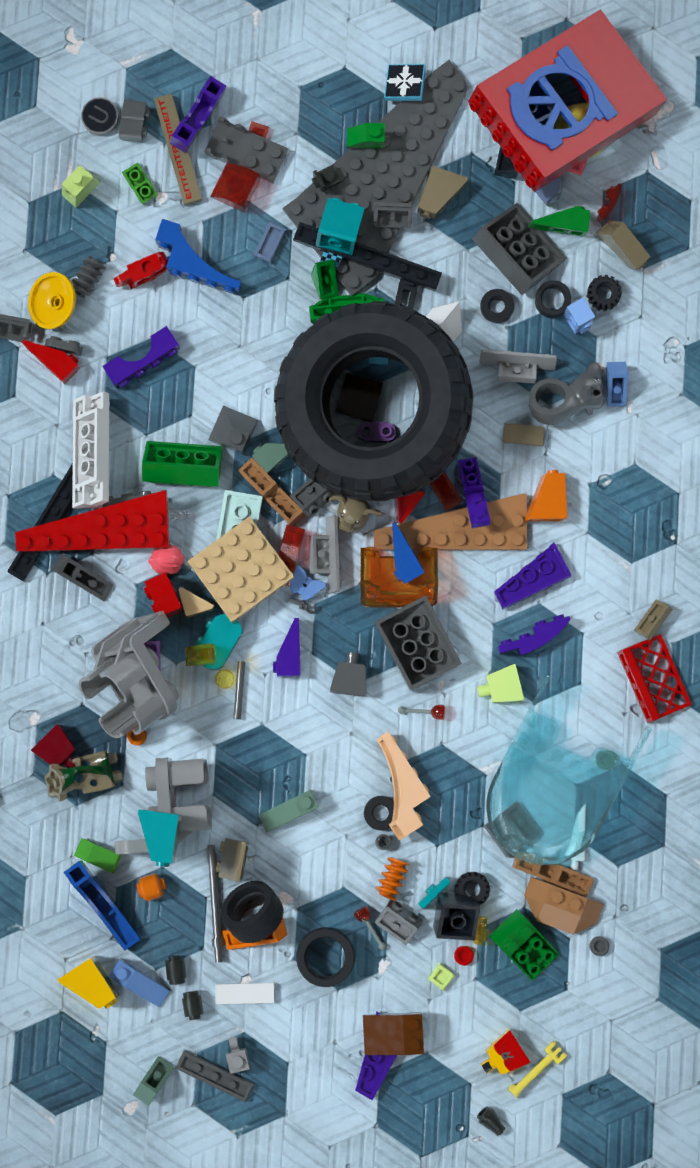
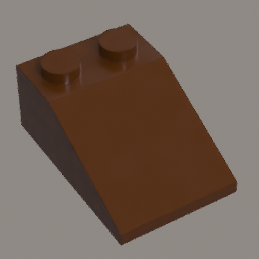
[363,1012,424,1055]

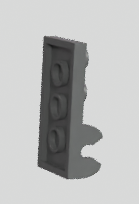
[204,117,288,184]

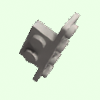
[480,349,557,384]
[309,515,341,593]

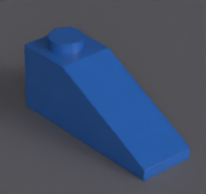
[392,522,425,584]

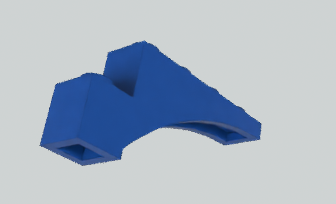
[155,219,242,294]
[63,860,141,951]

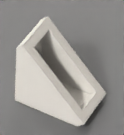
[426,301,462,342]

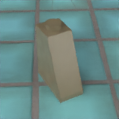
[417,166,468,219]
[596,220,650,269]

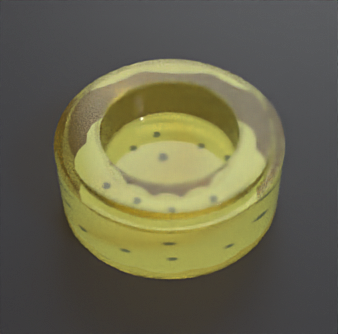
[215,669,235,689]

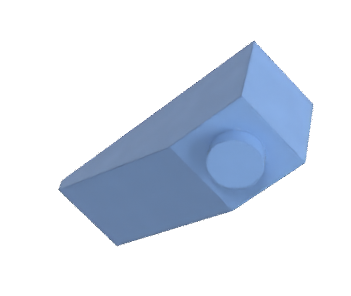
[108,958,170,1007]

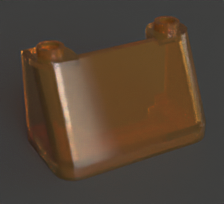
[360,547,438,607]

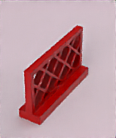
[617,634,692,723]

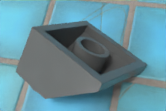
[208,405,258,455]

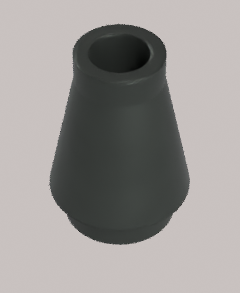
[477,1106,505,1136]

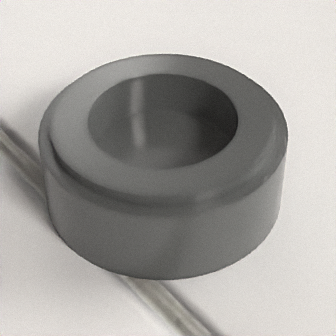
[589,936,609,956]

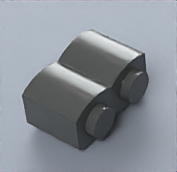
[119,99,150,142]

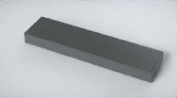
[175,1050,254,1103]

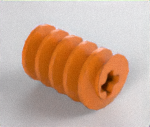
[375,857,410,901]

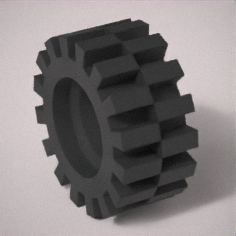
[587,275,622,311]
[455,872,490,905]

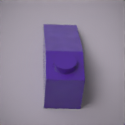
[273,618,300,677]

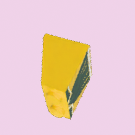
[57,956,120,1009]

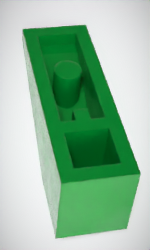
[529,206,591,237]

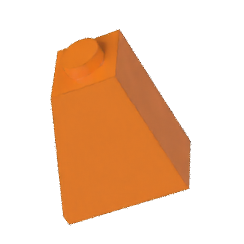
[525,470,567,522]

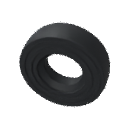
[480,289,514,323]
[364,796,394,831]

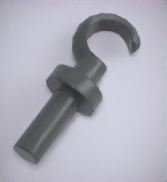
[288,597,317,614]

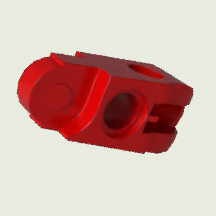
[113,252,168,289]

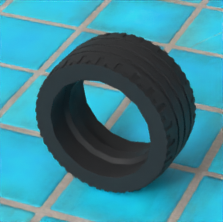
[221,881,284,943]
[296,927,355,987]

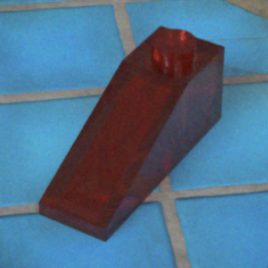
[278,524,306,587]

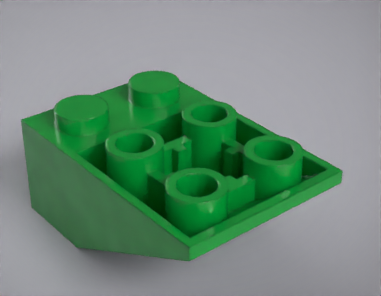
[489,909,560,981]

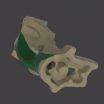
[44,751,123,802]

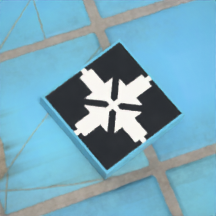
[384,64,426,101]

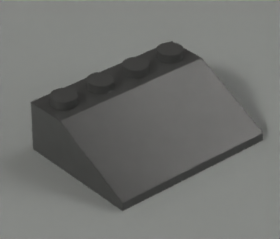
[472,203,567,295]
[374,595,462,692]

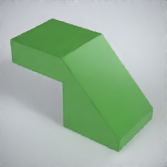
[74,838,122,874]

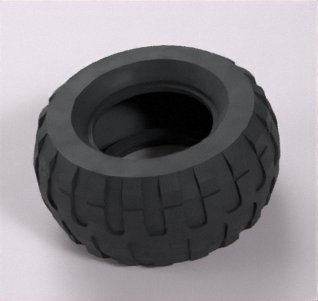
[274,301,473,502]

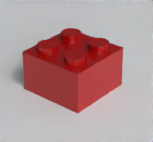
[143,572,184,618]

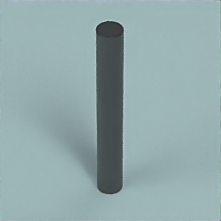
[233,661,245,719]

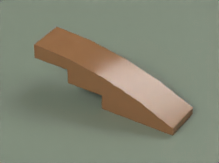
[512,849,594,897]

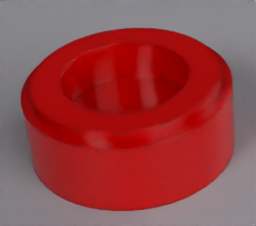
[454,946,474,966]

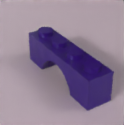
[170,76,226,153]
[102,326,180,389]

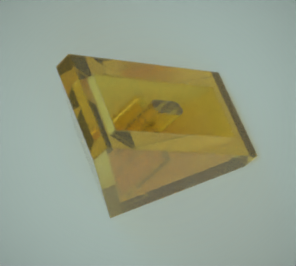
[185,643,216,666]

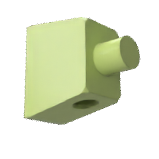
[62,165,100,208]
[477,664,524,703]

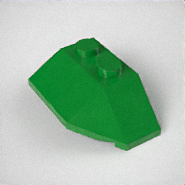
[309,293,385,324]

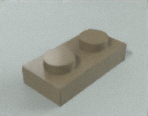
[634,599,673,641]

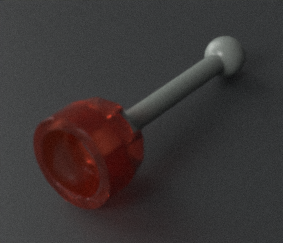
[398,704,445,720]
[353,906,386,950]

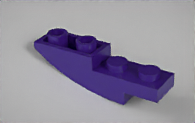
[458,457,491,528]
[497,614,570,656]

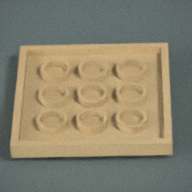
[187,516,295,623]

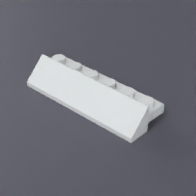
[72,391,110,509]

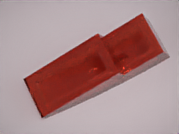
[428,471,462,511]

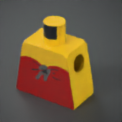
[481,1029,530,1075]

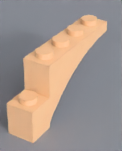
[376,732,431,840]

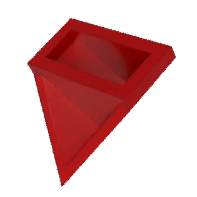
[394,491,425,524]

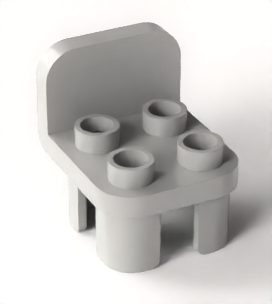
[79,611,179,738]
[115,757,212,854]

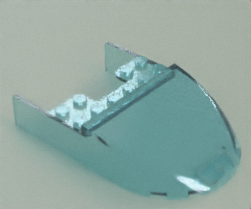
[486,674,652,865]

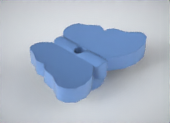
[290,566,326,601]

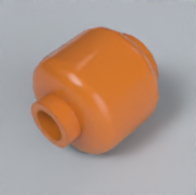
[136,874,166,901]

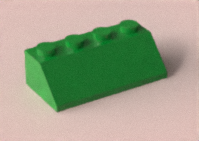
[142,441,222,487]

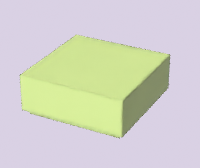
[427,963,455,991]

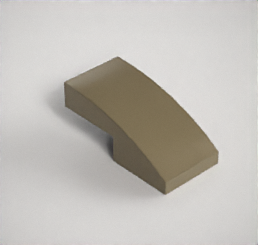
[503,423,545,446]

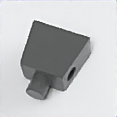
[330,652,367,697]

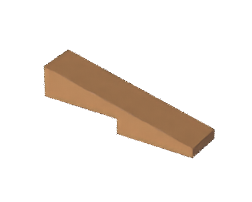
[238,458,305,528]

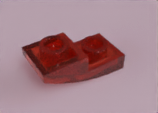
[596,184,622,225]

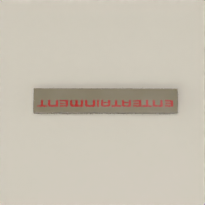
[154,93,202,206]

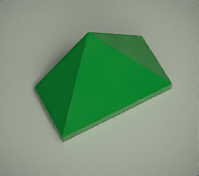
[311,259,338,300]

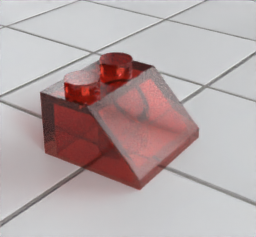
[210,163,260,213]

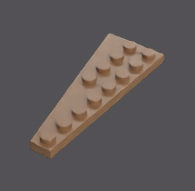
[374,493,527,550]

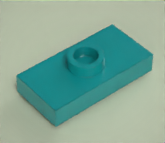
[417,877,450,909]

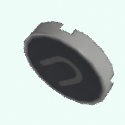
[81,97,119,135]

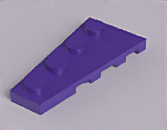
[494,542,572,610]
[355,1011,397,1100]

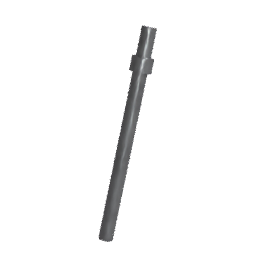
[207,845,224,963]

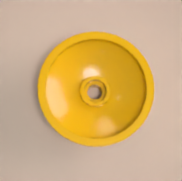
[28,272,76,329]

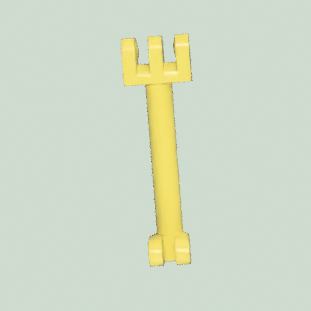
[508,1041,567,1098]

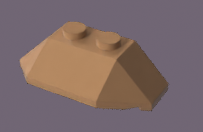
[524,877,604,935]

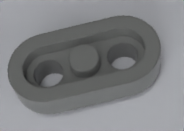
[44,336,83,356]

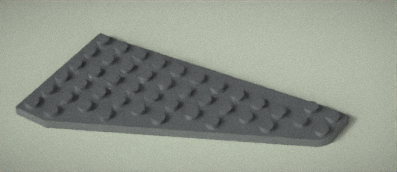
[282,60,467,296]

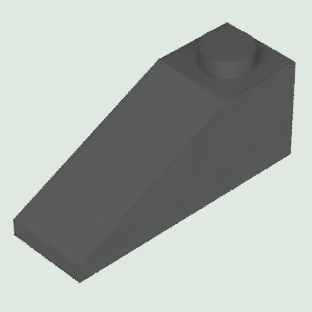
[51,553,114,601]

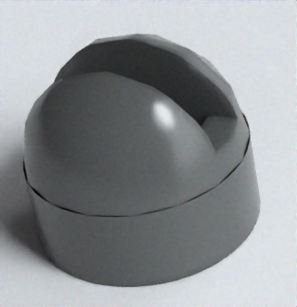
[375,834,391,850]

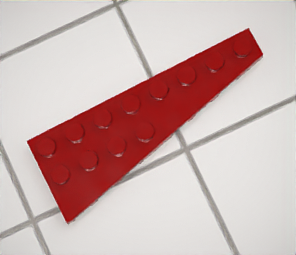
[15,490,170,551]

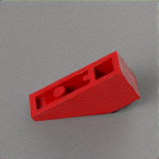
[21,340,80,385]

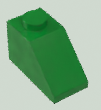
[347,123,385,148]

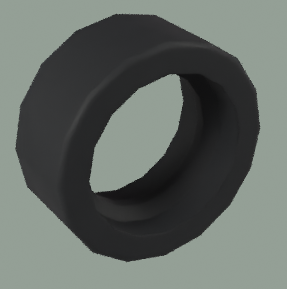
[535,280,572,318]

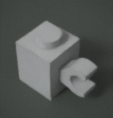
[226,1036,251,1074]

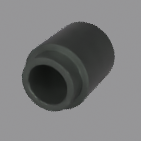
[165,955,186,985]
[182,990,204,1020]

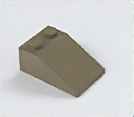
[216,838,249,882]

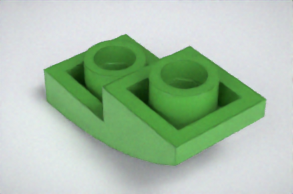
[122,162,158,204]

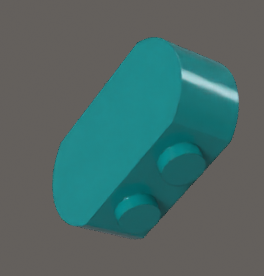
[195,614,243,670]

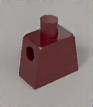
[31,724,77,768]

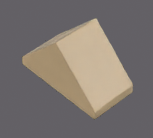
[179,587,215,618]

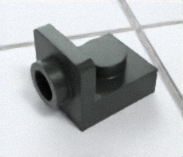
[311,164,342,192]

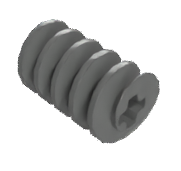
[72,255,106,298]

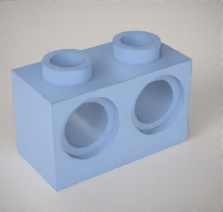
[564,297,595,334]

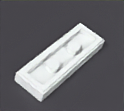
[215,983,274,1004]

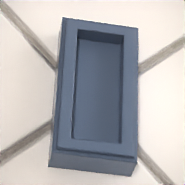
[253,222,286,264]

